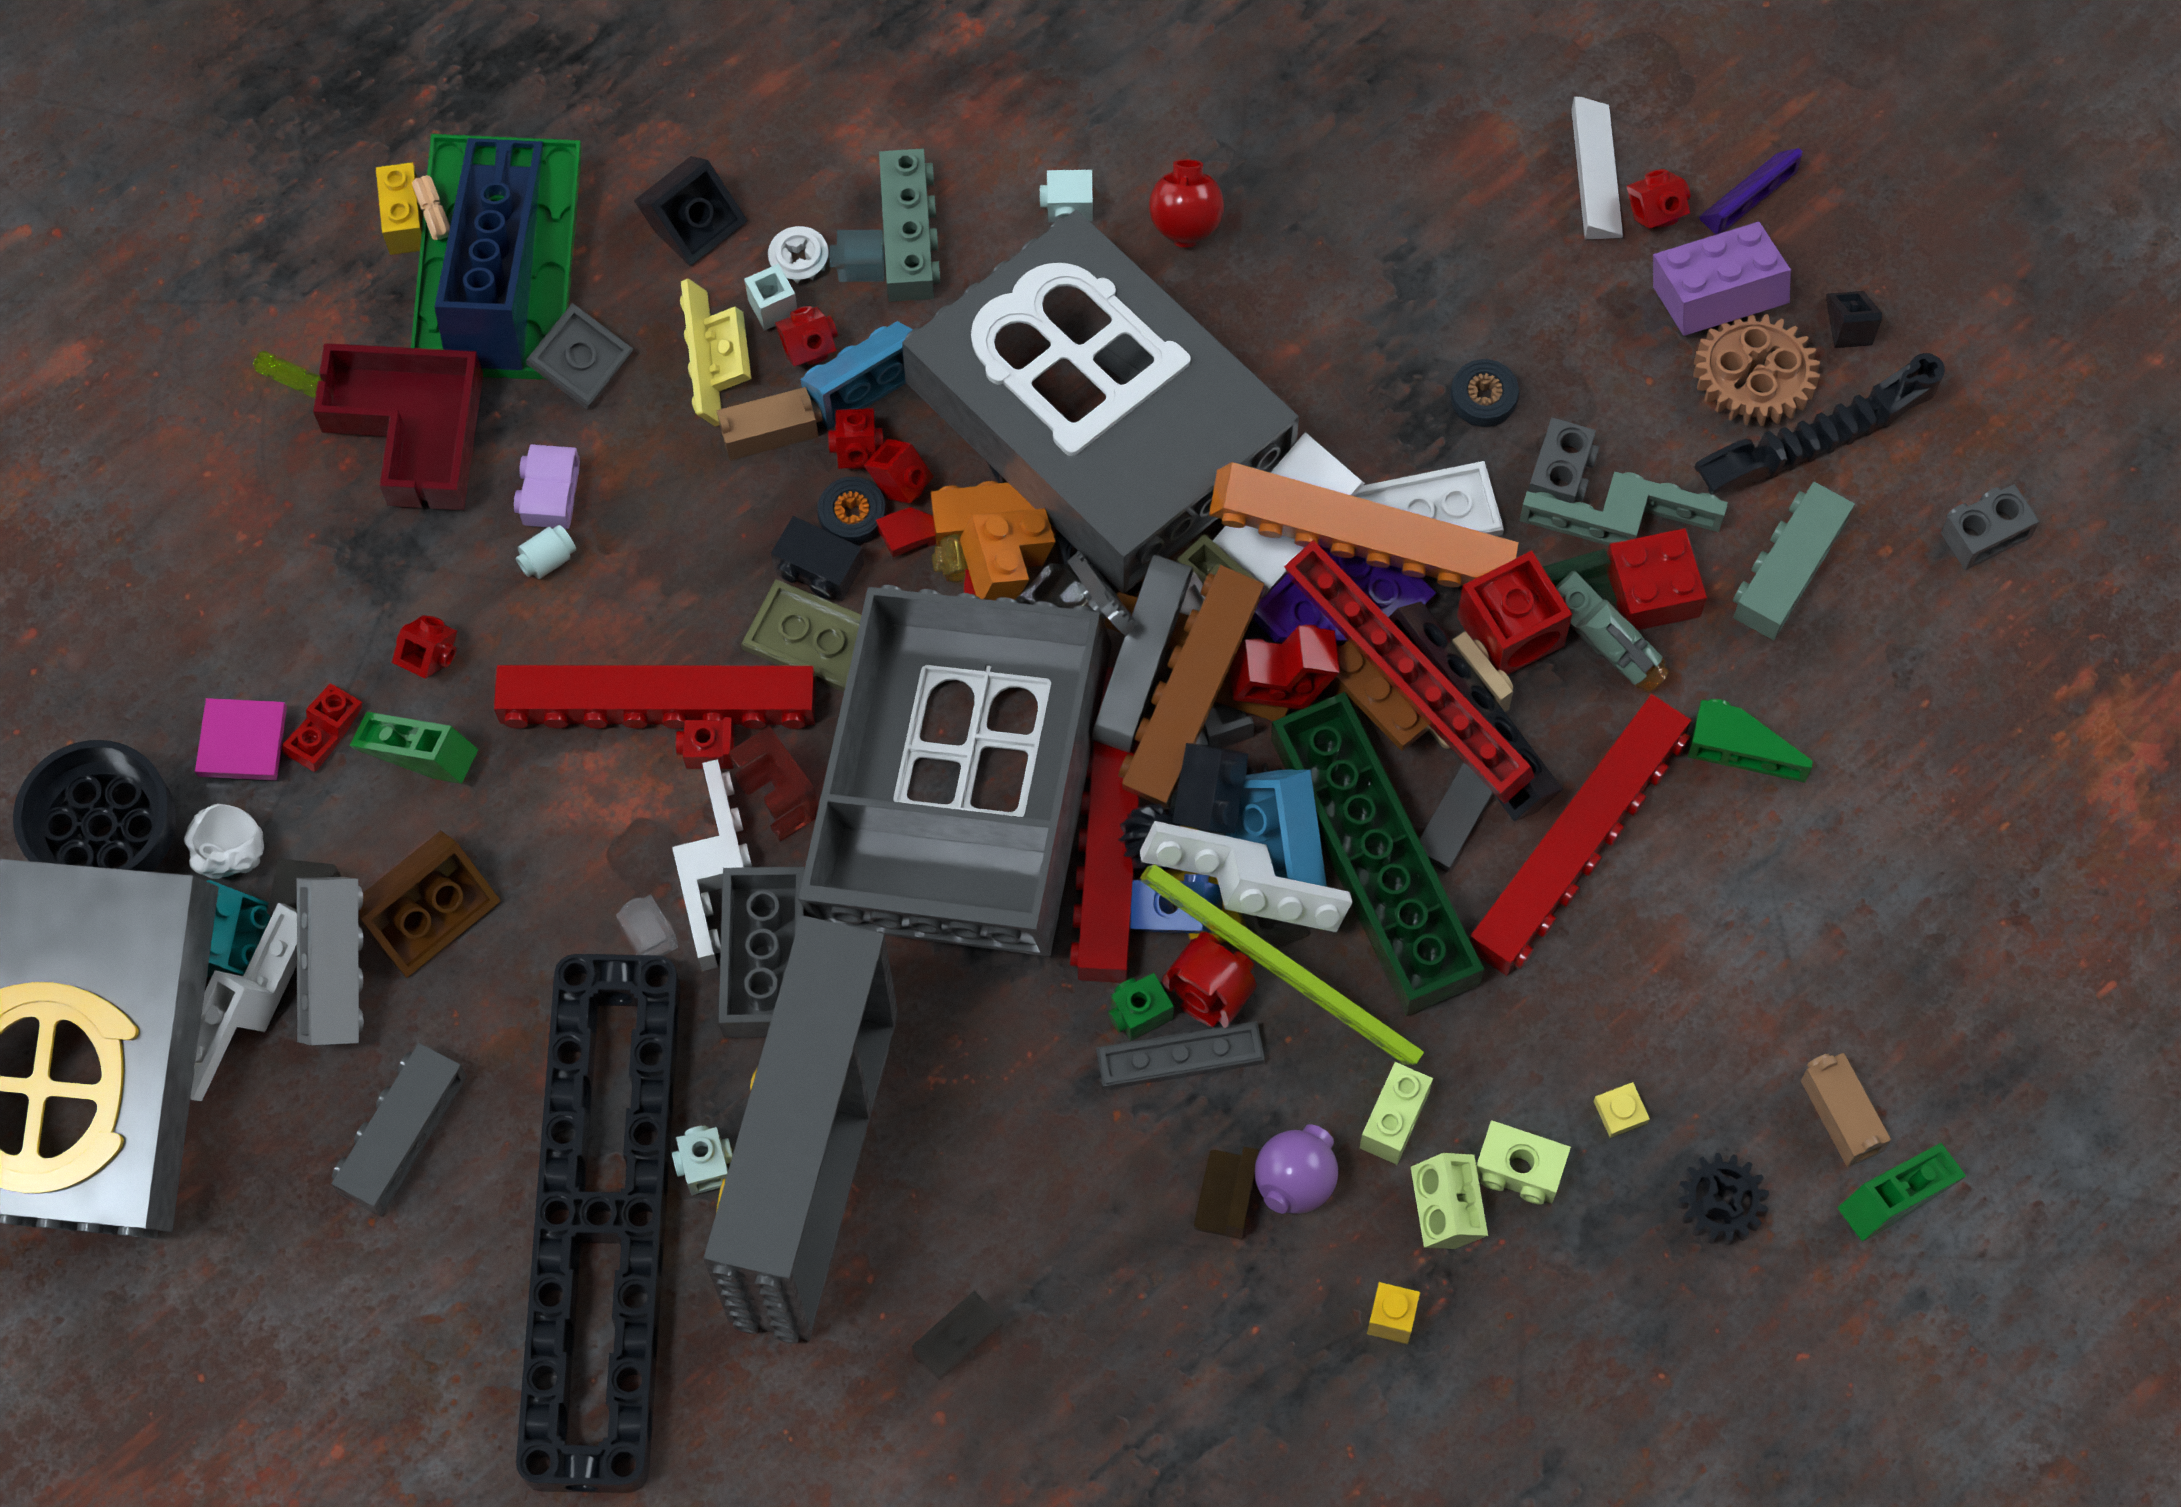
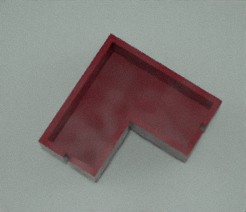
[313,343,483,510]

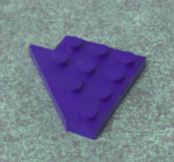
[1252,546,1436,646]

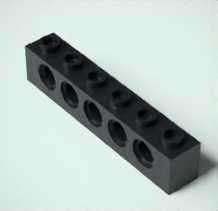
[1388,601,1563,822]

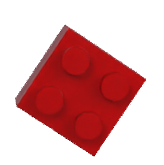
[1604,528,1707,630]

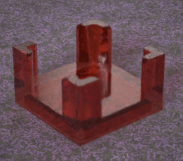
[729,726,818,842]

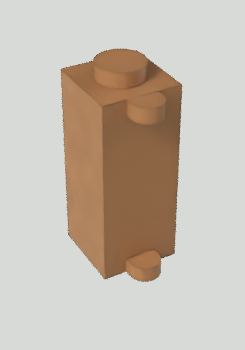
[717,387,823,461]
[1801,1053,1891,1168]

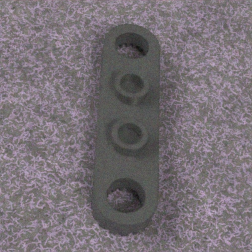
[1067,551,1138,636]

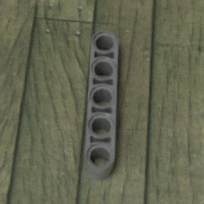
[1092,555,1193,753]

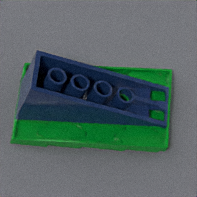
[411,134,582,380]

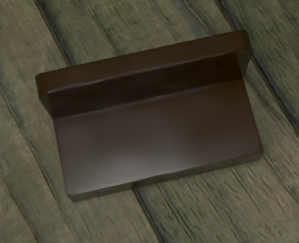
[1194,1146,1260,1240]

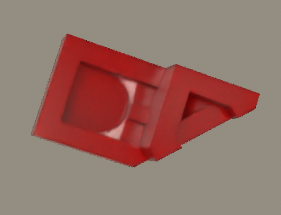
[876,507,936,558]

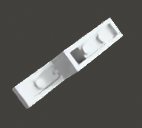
[672,759,752,971]
[1140,821,1352,932]
[190,903,297,1101]

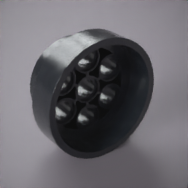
[13,740,176,872]

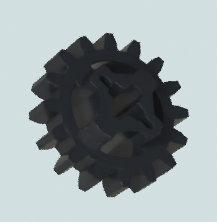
[1676,1153,1769,1245]

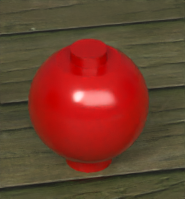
[1149,159,1224,247]

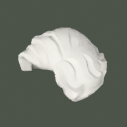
[184,804,264,879]

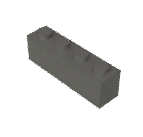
[331,1043,467,1217]

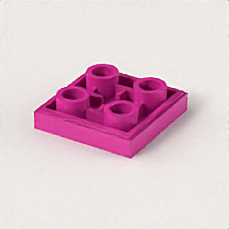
[195,698,287,781]

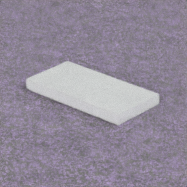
[1213,432,1365,601]
[1355,461,1504,536]

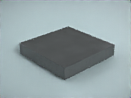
[526,303,634,409]

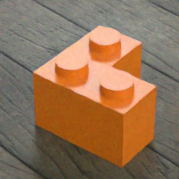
[960,508,1055,601]

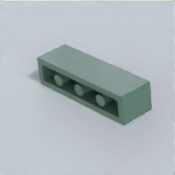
[1732,482,1855,640]

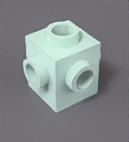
[672,1126,733,1195]

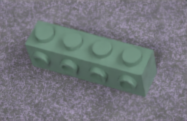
[879,148,941,302]

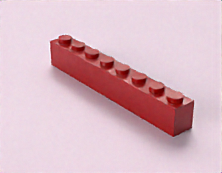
[1284,540,1534,804]
[494,665,816,729]
[1070,667,1140,983]
[1469,694,1691,976]

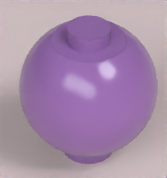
[1255,1124,1338,1214]

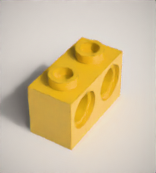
[376,162,423,255]

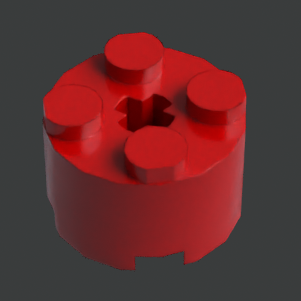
[1162,932,1257,1028]

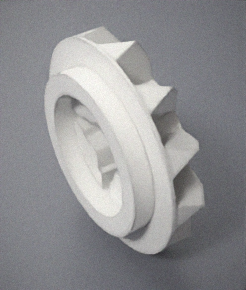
[768,226,829,284]

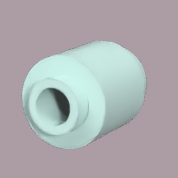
[516,525,576,579]

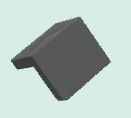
[1202,704,1254,748]

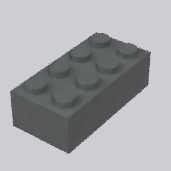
[719,867,808,1038]

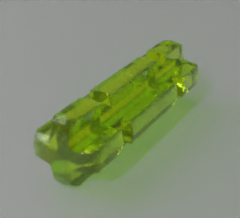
[253,351,322,398]

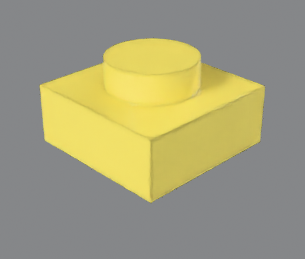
[1594,1082,1650,1138]

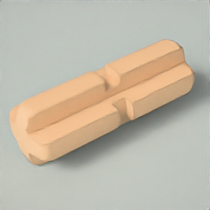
[412,175,450,240]

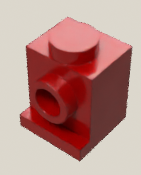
[676,717,735,769]

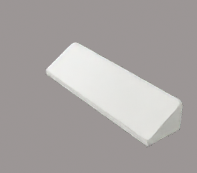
[1571,97,1623,239]

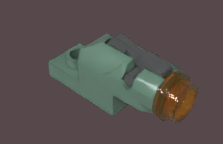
[1555,571,1669,693]

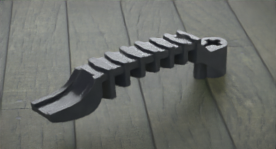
[1694,353,1945,495]

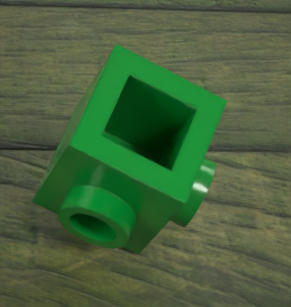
[1108,973,1174,1042]

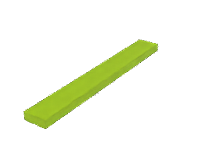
[1140,864,1424,1065]

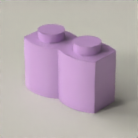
[514,444,580,529]

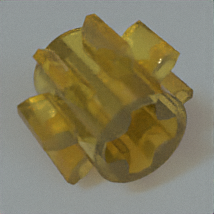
[932,534,968,582]

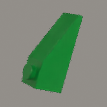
[1688,699,1813,783]
[349,712,479,784]
[1837,1143,1966,1242]

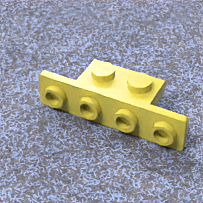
[680,279,751,427]

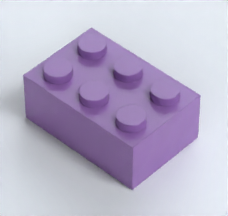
[1653,222,1791,336]

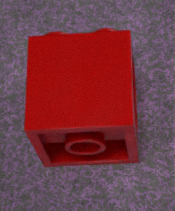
[1457,551,1573,675]

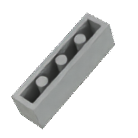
[297,877,364,1045]

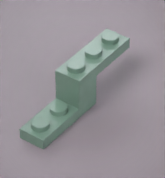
[1519,471,1728,546]

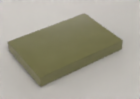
[741,579,861,692]

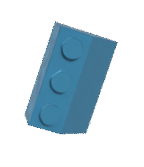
[801,321,913,430]
[1225,770,1327,887]

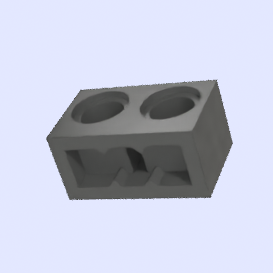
[1528,417,1600,503]
[1941,484,2040,570]

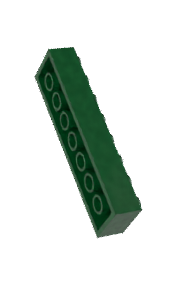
[1271,692,1484,1016]

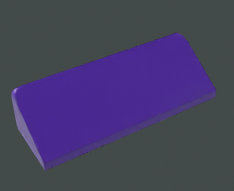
[1699,148,1803,235]

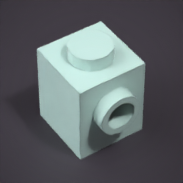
[1040,170,1093,222]
[744,264,797,331]

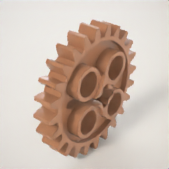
[1693,314,1820,426]

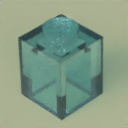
[830,230,885,282]

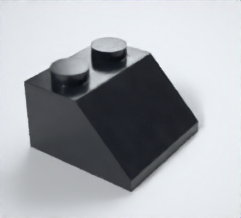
[634,156,748,266]

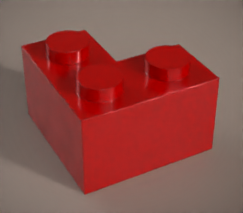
[1230,625,1340,709]

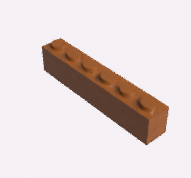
[1118,565,1265,809]

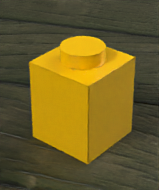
[1367,1282,1420,1344]

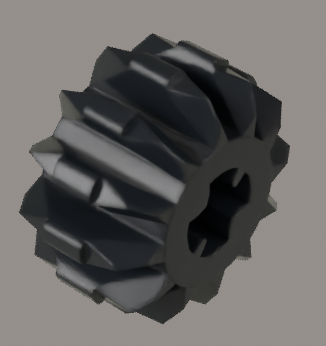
[1118,804,1180,871]

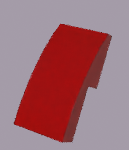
[282,683,362,773]

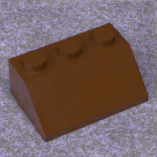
[358,830,501,978]

